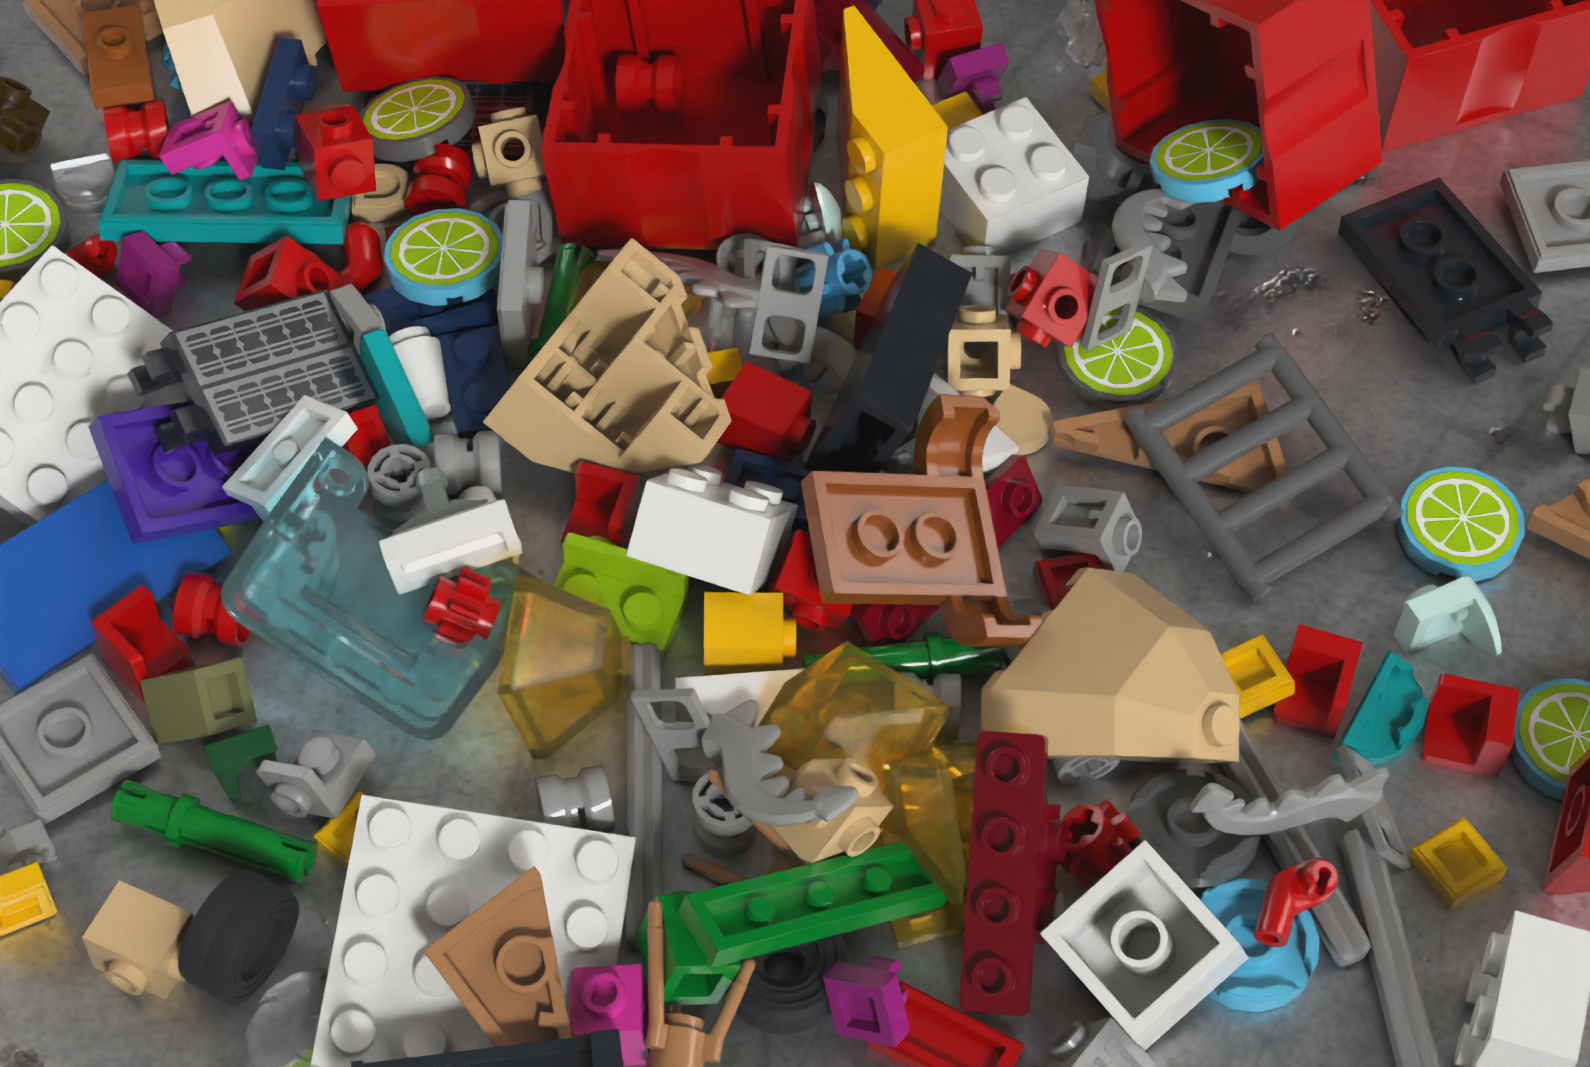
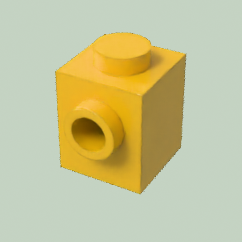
[704,592,796,676]

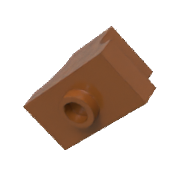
[82,5,157,123]

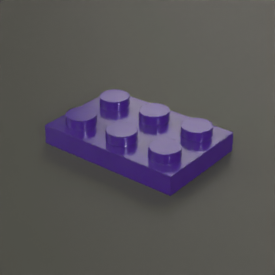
[88,401,312,544]

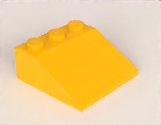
[837,5,948,270]

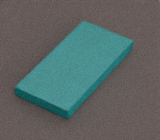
[98,160,352,244]

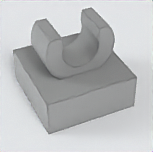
[1542,367,1590,455]

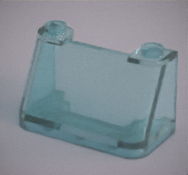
[221,436,544,740]

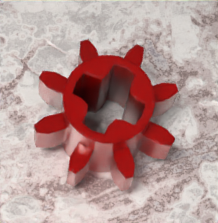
[421,567,502,655]
[1057,800,1140,888]

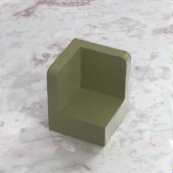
[140,657,257,744]

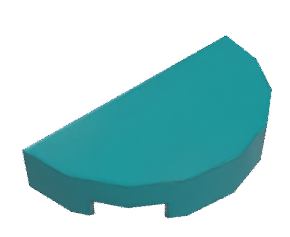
[360,328,434,448]
[1332,650,1428,765]

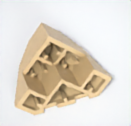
[154,0,327,123]
[483,237,732,474]
[981,567,1240,764]

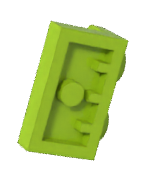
[540,533,689,664]

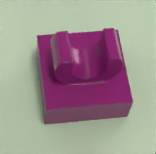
[937,42,1010,115]
[115,231,192,318]
[823,956,910,1048]

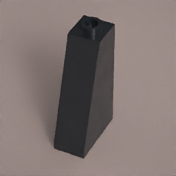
[804,243,972,473]

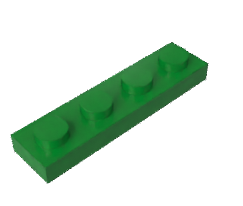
[678,837,952,968]

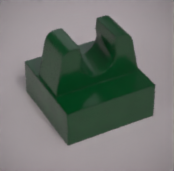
[202,725,278,800]

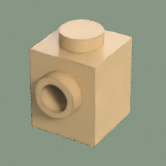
[82,880,194,1000]

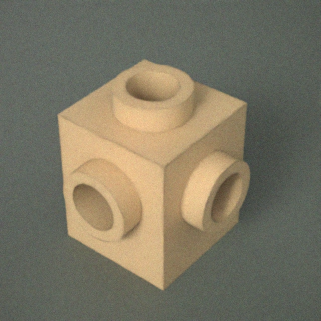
[472,107,547,197]
[936,305,1021,397]
[772,758,894,865]

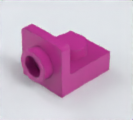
[159,101,258,180]
[569,964,650,1066]

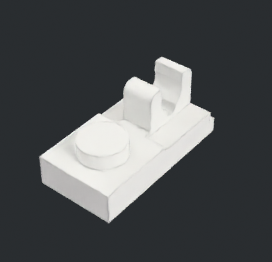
[222,395,358,527]

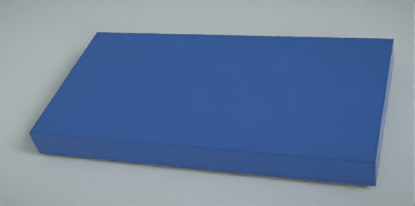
[0,479,233,695]

